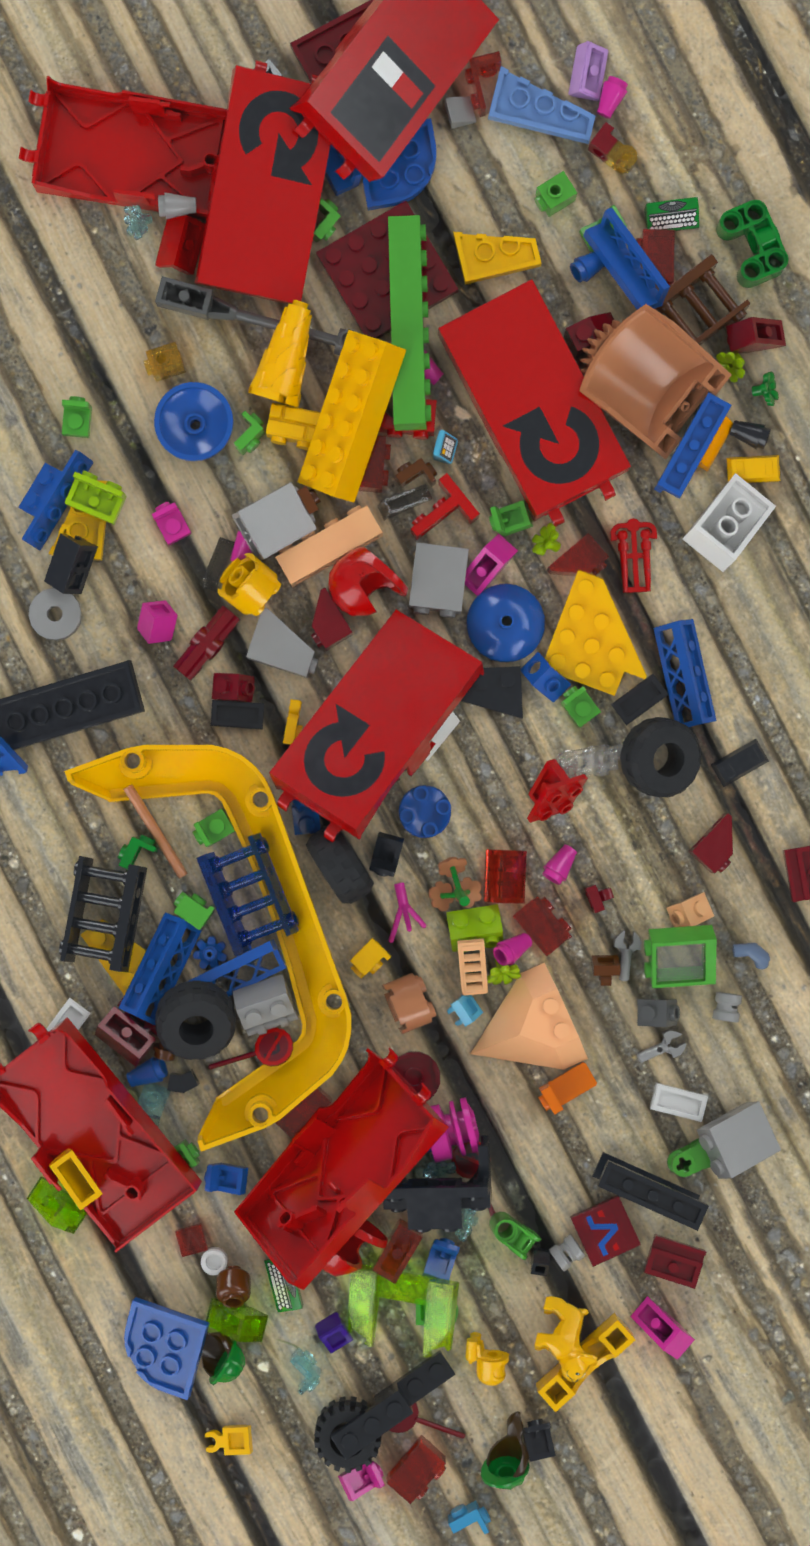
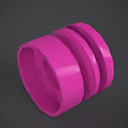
[430,1097,480,1163]

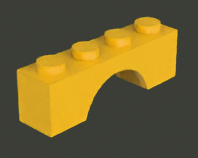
[536,1312,635,1412]

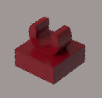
[584,884,614,913]

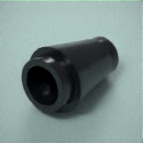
[730,420,771,450]

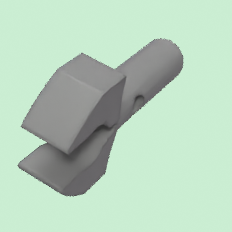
[614,930,642,981]
[637,1030,686,1063]

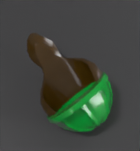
[202,1331,245,1385]
[481,1411,530,1490]

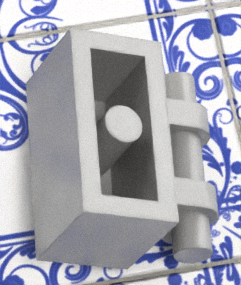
[232,974,299,1036]

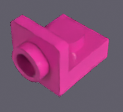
[152,502,192,546]

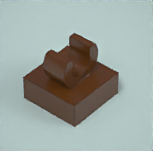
[591,955,620,986]

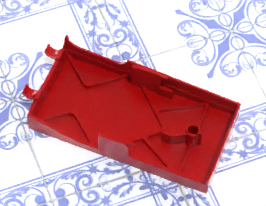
[19,76,227,220]
[0,1017,202,1253]

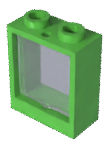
[644,925,717,988]

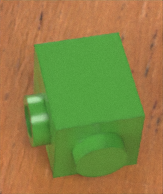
[534,171,577,217]

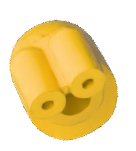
[465,1332,509,1386]

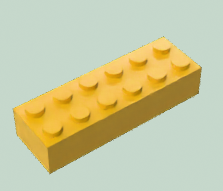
[297,330,406,503]

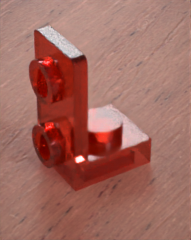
[464,51,502,117]

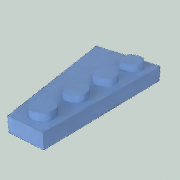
[488,66,596,144]

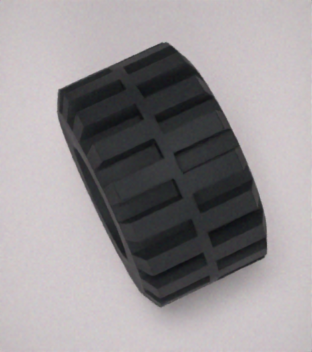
[314,1396,381,1473]

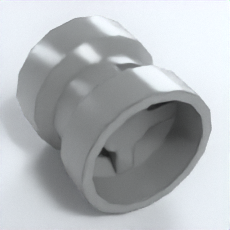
[712,992,742,1022]
[549,1234,586,1271]

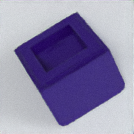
[315,1312,353,1353]

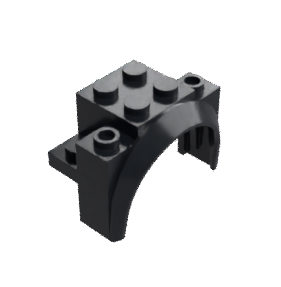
[383,1135,492,1233]

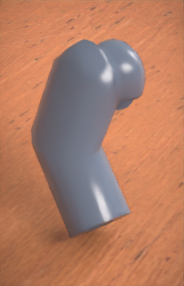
[732,943,770,970]

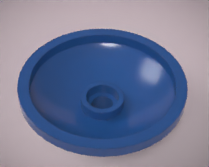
[154,382,233,461]
[467,584,545,663]

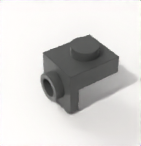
[637,999,680,1027]

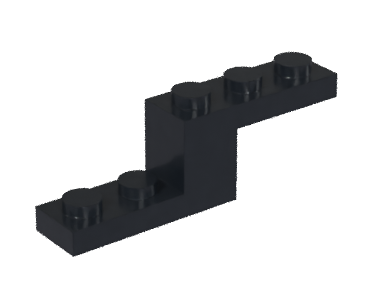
[331,1350,456,1460]

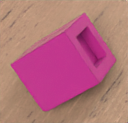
[137,600,178,644]

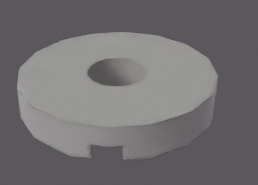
[28,588,82,640]

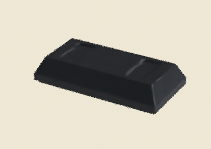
[611,674,669,726]
[210,700,265,730]
[711,739,769,787]

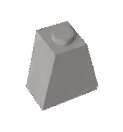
[246,608,319,679]

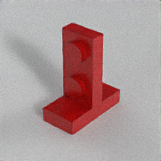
[411,473,480,540]

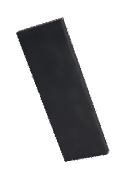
[0,660,145,750]

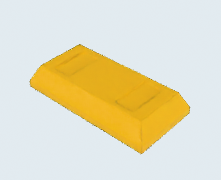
[726,455,780,483]

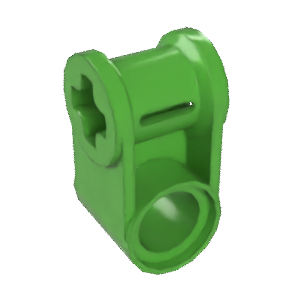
[667,1138,711,1177]
[489,1212,541,1260]

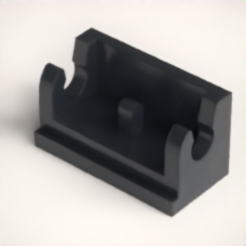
[44,533,98,594]

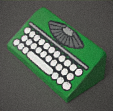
[644,197,699,235]
[264,1259,304,1312]

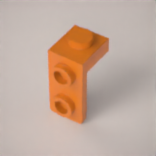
[538,1062,597,1115]

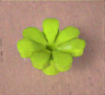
[716,352,745,383]
[532,523,561,556]
[487,959,521,985]

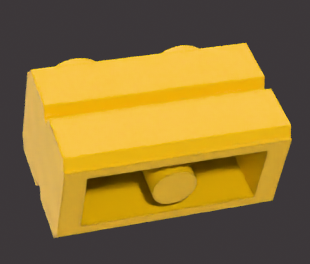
[266,403,321,450]

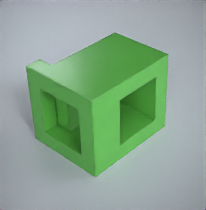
[174,891,217,930]

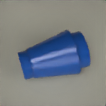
[570,252,605,282]
[127,1057,168,1087]

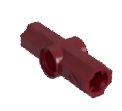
[173,606,241,681]

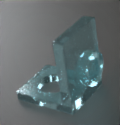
[138,1083,171,1128]

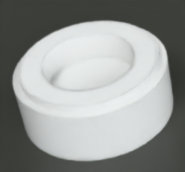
[201,1247,228,1275]

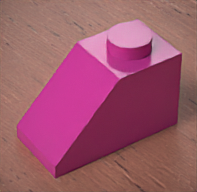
[465,533,518,596]
[630,1296,695,1360]

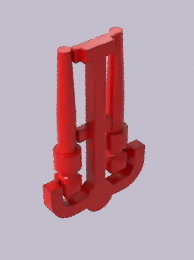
[610,518,657,593]

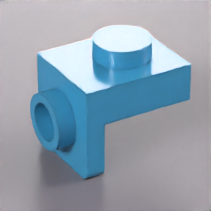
[448,1500,491,1535]

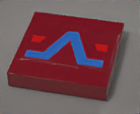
[570,1195,641,1267]

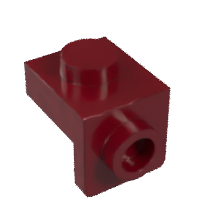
[212,673,255,702]

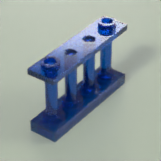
[196,833,299,957]

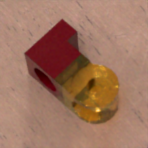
[588,122,637,174]

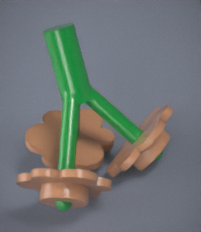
[428,857,482,912]

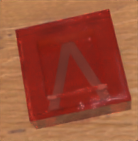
[175,1223,208,1257]

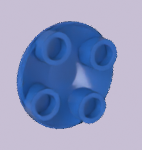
[399,785,451,838]

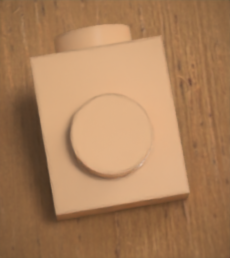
[667,892,714,927]

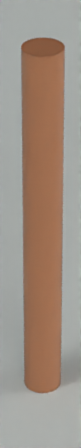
[123,784,188,879]

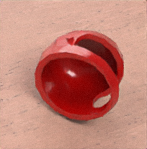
[329,546,408,616]
[322,1220,388,1277]

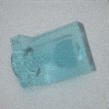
[290,1347,321,1395]

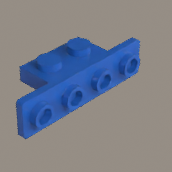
[18,450,93,550]

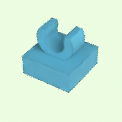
[447,995,483,1027]

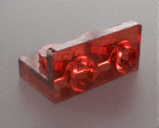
[513,896,572,956]

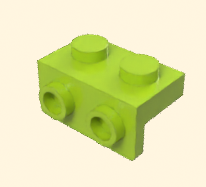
[65,470,127,525]
[446,904,504,952]

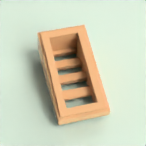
[457,938,488,996]

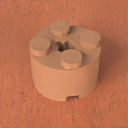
[382,973,436,1034]

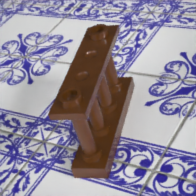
[655,254,750,345]

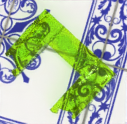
[348,1265,459,1358]

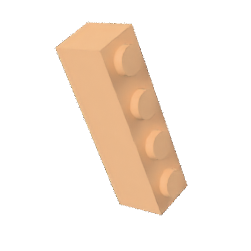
[275,505,383,588]

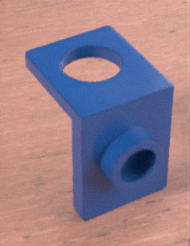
[521,652,571,703]

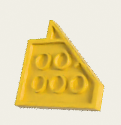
[545,569,647,696]

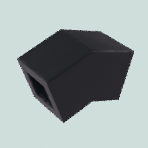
[167,1069,200,1093]
[530,1247,550,1277]

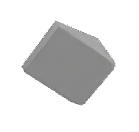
[445,96,476,129]

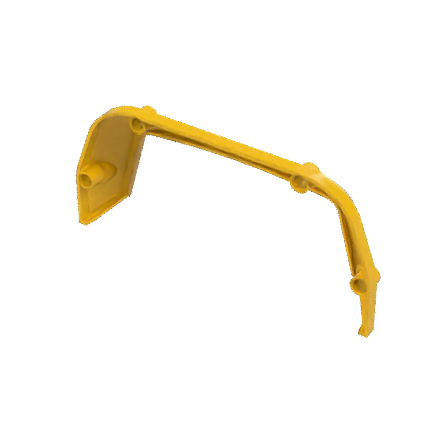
[64,745,352,1152]

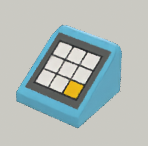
[433,430,458,464]

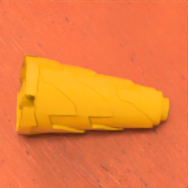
[248,300,312,408]

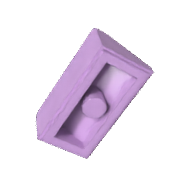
[568,41,609,101]

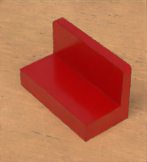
[155,215,206,275]

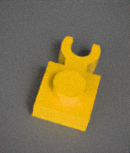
[283,699,303,745]
[205,1424,253,1455]

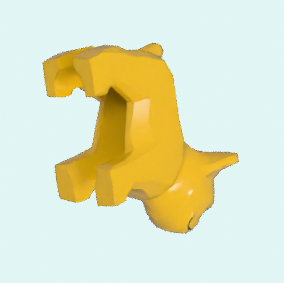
[535,1296,597,1382]

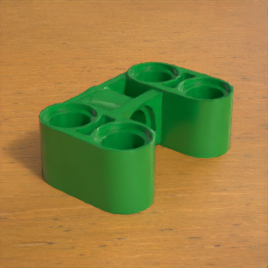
[716,200,788,288]

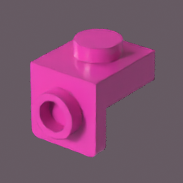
[338,1461,385,1501]

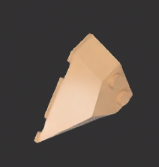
[470,962,588,1070]

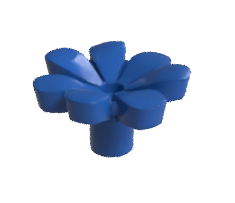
[193,936,227,969]

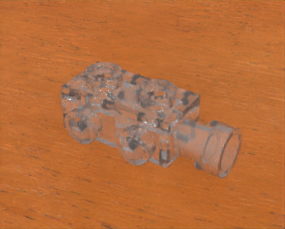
[556,741,624,778]

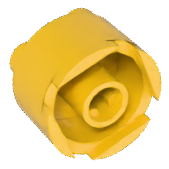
[218,553,281,616]

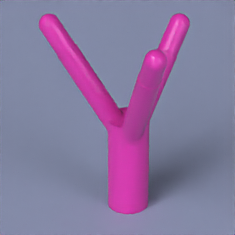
[389,882,427,943]

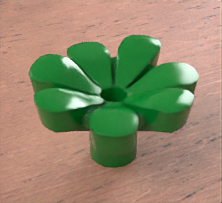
[752,371,779,406]

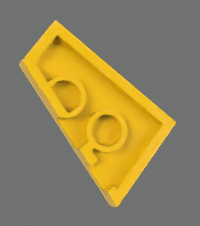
[453,231,542,285]
[49,480,107,561]
[80,919,146,996]

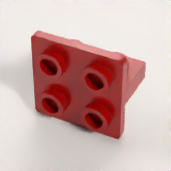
[527,759,588,823]

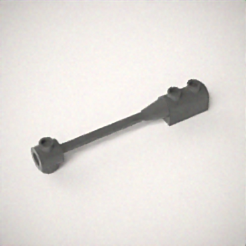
[155,276,365,355]

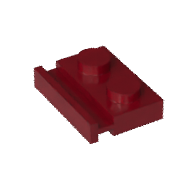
[783,846,810,902]
[643,1234,707,1289]

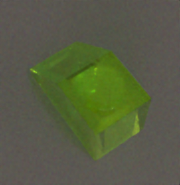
[26,1176,87,1234]
[206,1298,268,1342]

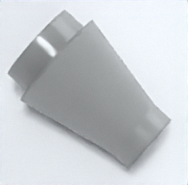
[158,192,197,220]

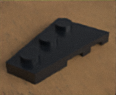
[460,666,523,719]

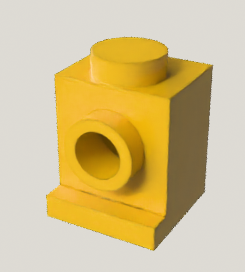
[350,937,391,979]

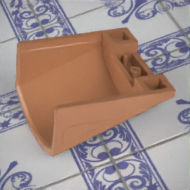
[579,304,732,460]

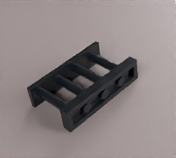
[59,856,147,972]
[592,1152,709,1231]

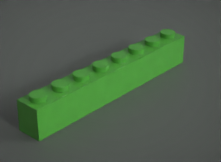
[388,215,431,431]

